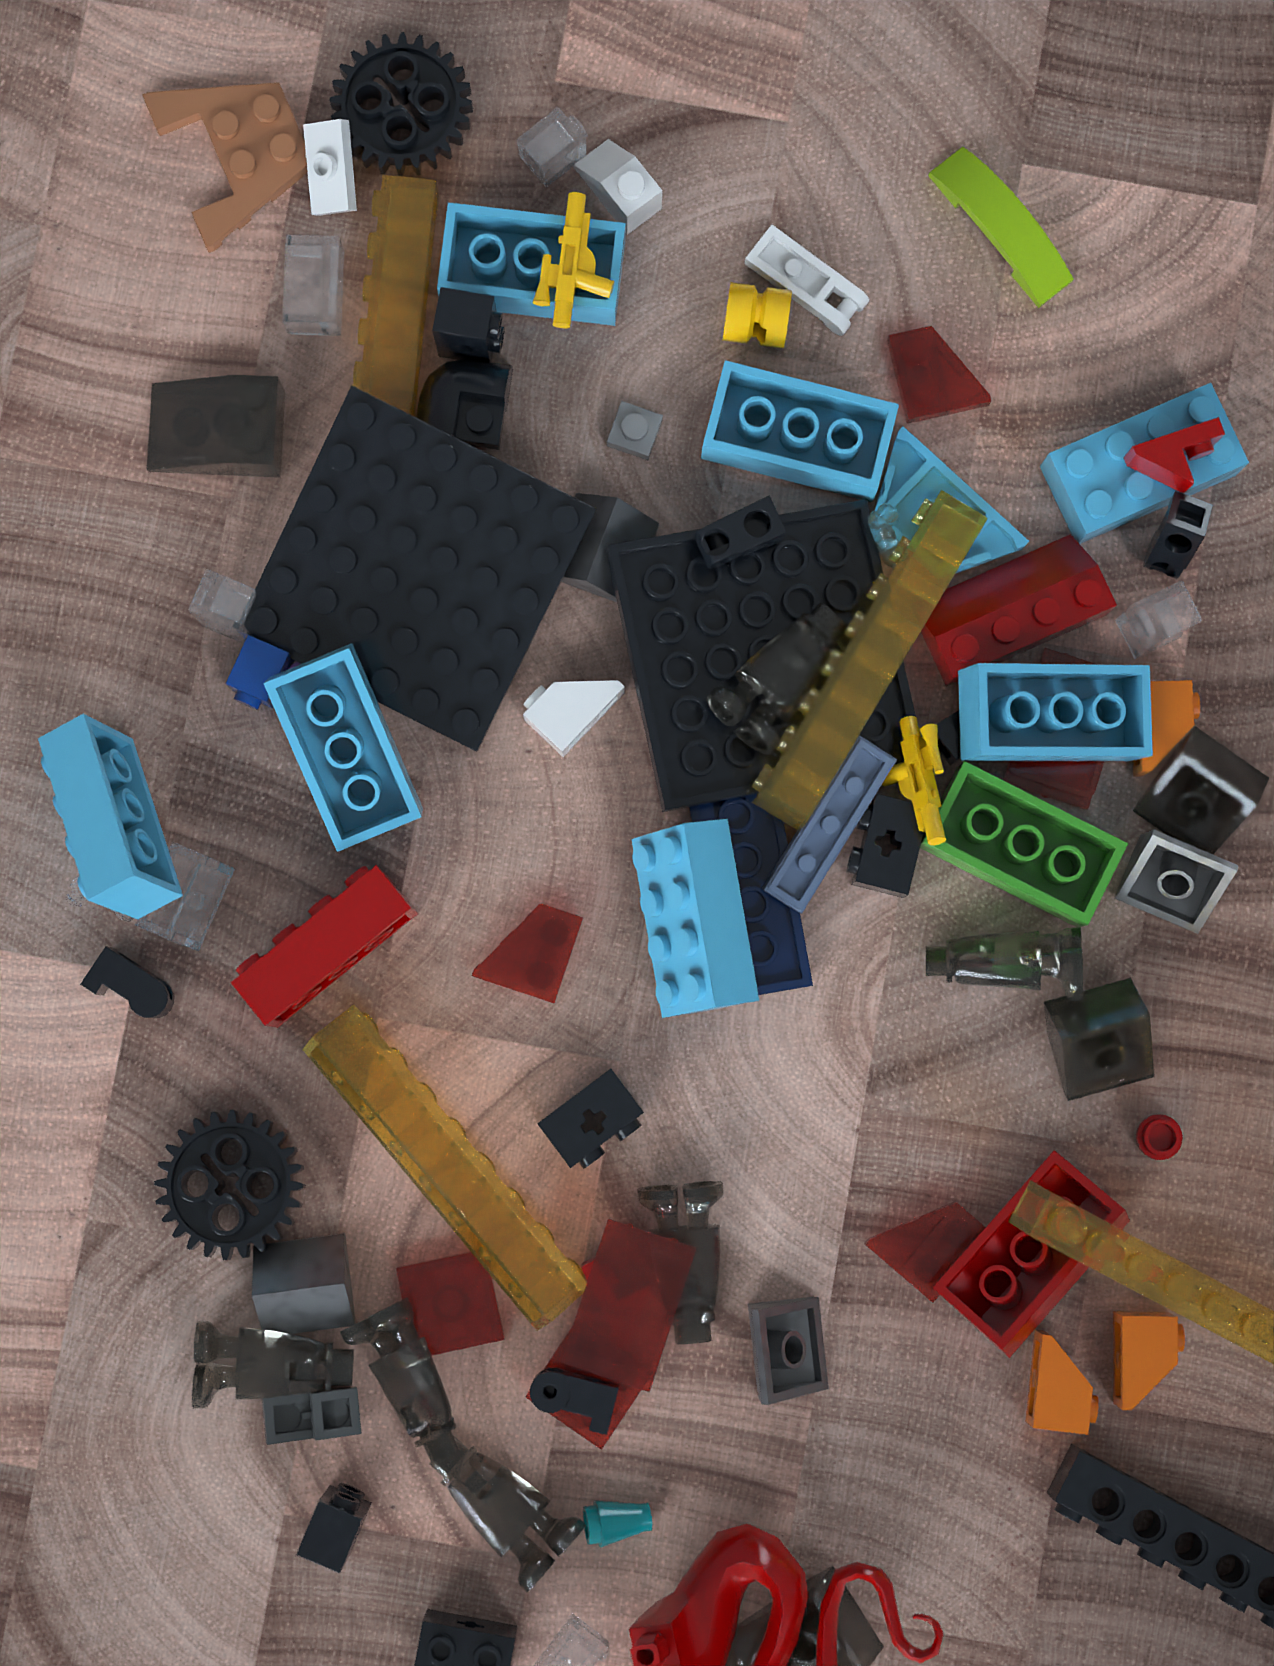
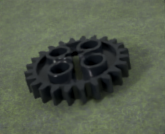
[329,32,473,177]
[154,1110,306,1260]

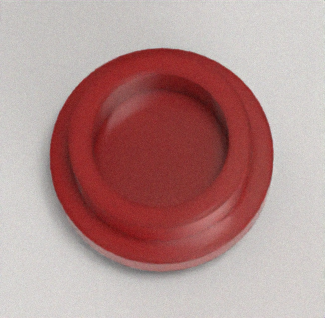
[1136,1114,1183,1160]

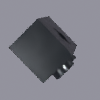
[432,287,505,362]
[846,794,924,898]
[538,1069,644,1169]
[296,1483,372,1573]
[414,1609,518,1666]

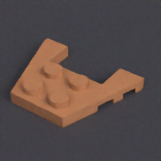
[142,82,308,253]

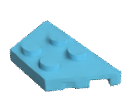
[872,426,1029,581]

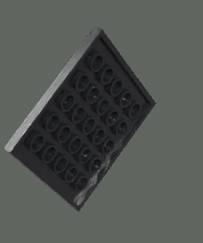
[236,385,597,752]
[606,499,916,813]

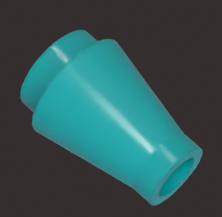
[583,1500,652,1548]

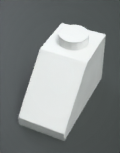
[574,139,662,235]
[523,680,625,757]

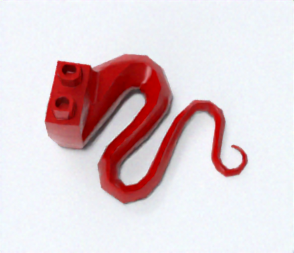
[629,1523,944,1666]

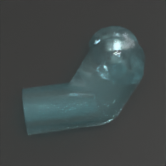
[868,503,905,567]

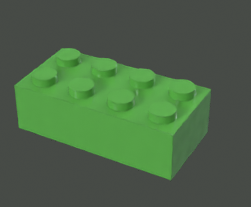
[920,761,1128,928]

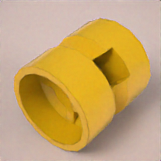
[723,282,792,349]

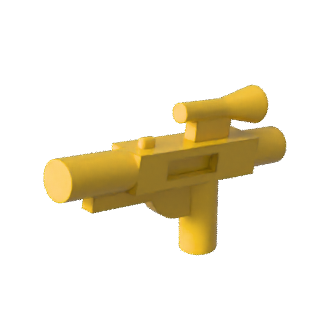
[532,192,615,329]
[882,716,946,845]

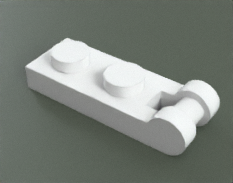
[745,224,869,336]

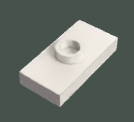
[303,119,357,216]

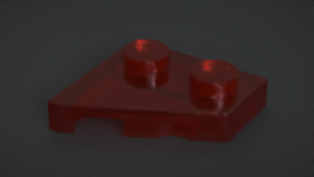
[887,326,992,424]
[471,903,583,1004]
[864,1202,986,1303]

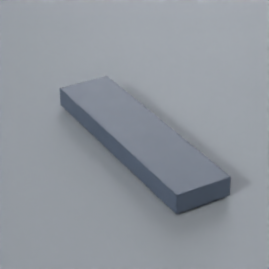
[761,735,897,914]

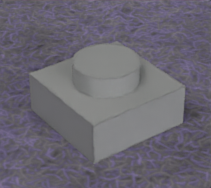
[607,401,663,460]

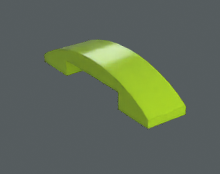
[928,147,1074,308]

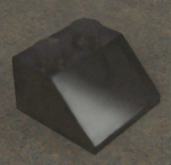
[1133,726,1269,855]
[1044,978,1154,1101]

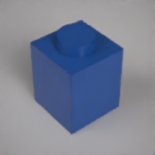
[226,635,295,710]

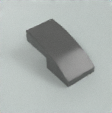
[261,1387,362,1445]

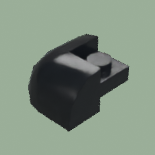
[416,359,513,450]

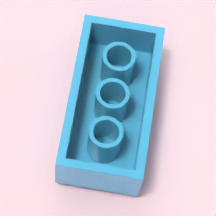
[437,202,626,326]
[701,360,899,502]
[1040,383,1249,544]
[263,643,423,852]
[958,663,1153,761]
[38,714,183,920]
[631,819,759,1018]

